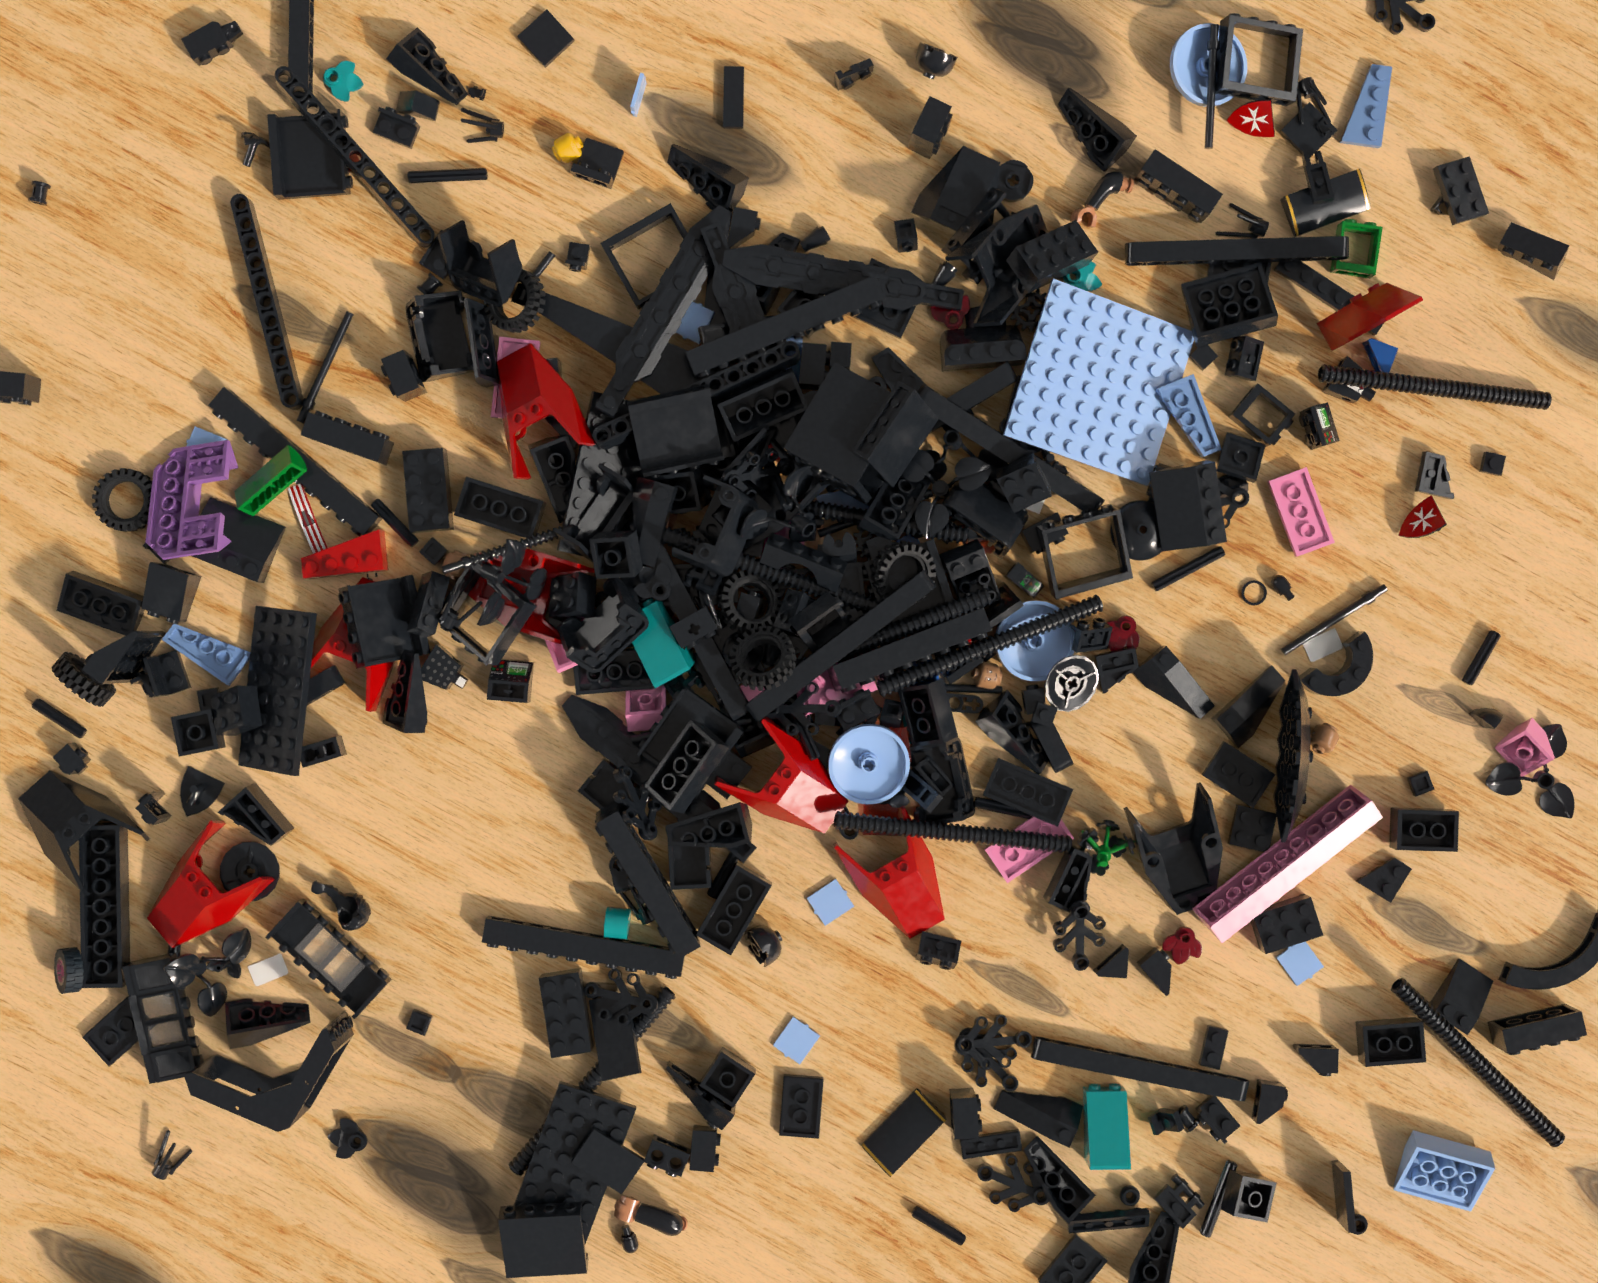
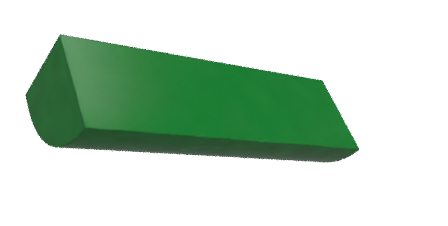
[234,445,307,516]

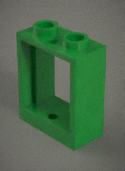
[1330,219,1383,279]

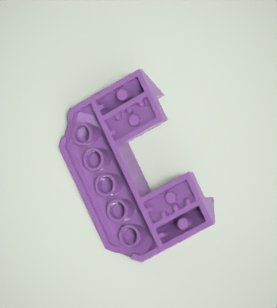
[145,440,238,560]

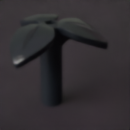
[241,132,270,167]
[207,955,241,979]

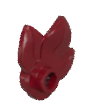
[930,295,970,329]
[1107,615,1140,651]
[1162,926,1202,965]

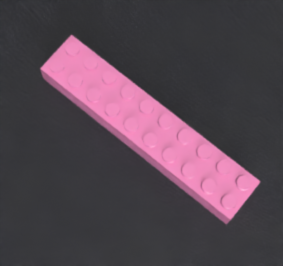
[1192,785,1383,943]

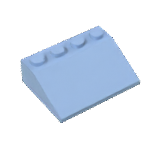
[1393,1130,1495,1211]

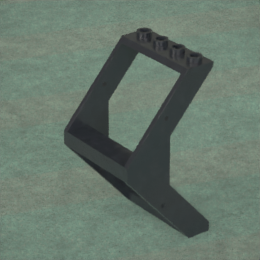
[184,1012,354,1132]

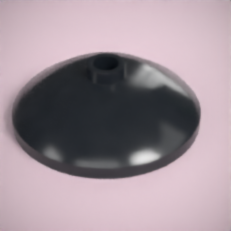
[1110,500,1162,561]

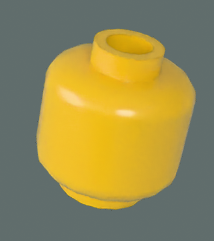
[552,133,584,163]

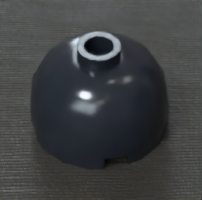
[916,42,958,80]
[744,925,782,967]

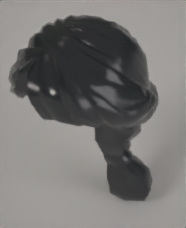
[311,880,371,931]

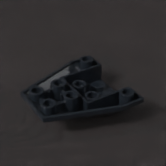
[911,146,1000,235]

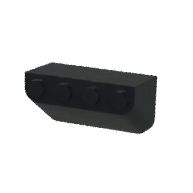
[940,325,1027,372]

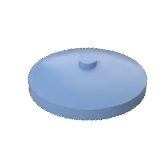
[1170,23,1247,107]
[995,600,1075,681]
[828,724,910,804]

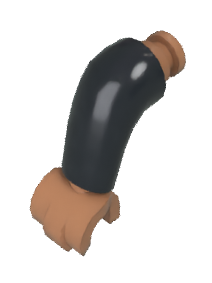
[1070,171,1134,228]
[614,1195,688,1236]

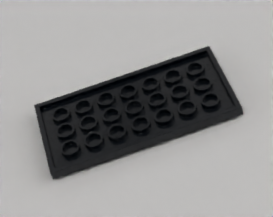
[557,391,642,556]
[238,606,317,776]
[513,1081,636,1244]

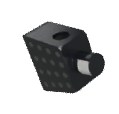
[421,644,469,690]

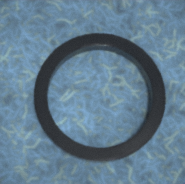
[1241,580,1267,606]

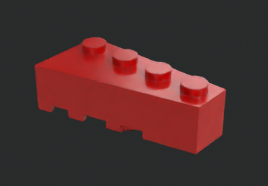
[301,529,389,579]

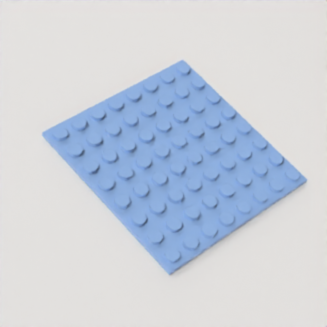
[1003,278,1194,486]

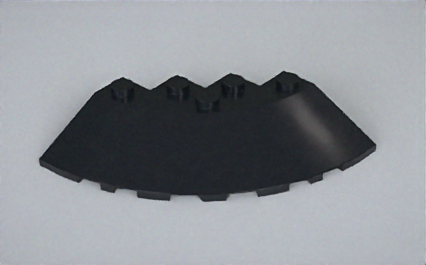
[1273,669,1313,843]

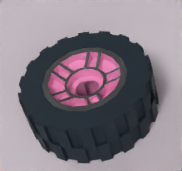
[54,947,84,994]

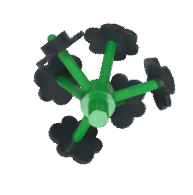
[1077,820,1136,876]

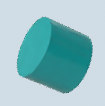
[604,907,631,939]

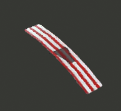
[288,484,328,554]

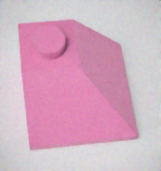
[625,684,666,732]
[1495,718,1555,776]

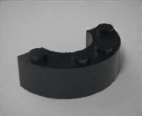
[1299,631,1373,696]

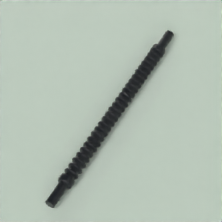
[441,526,562,574]

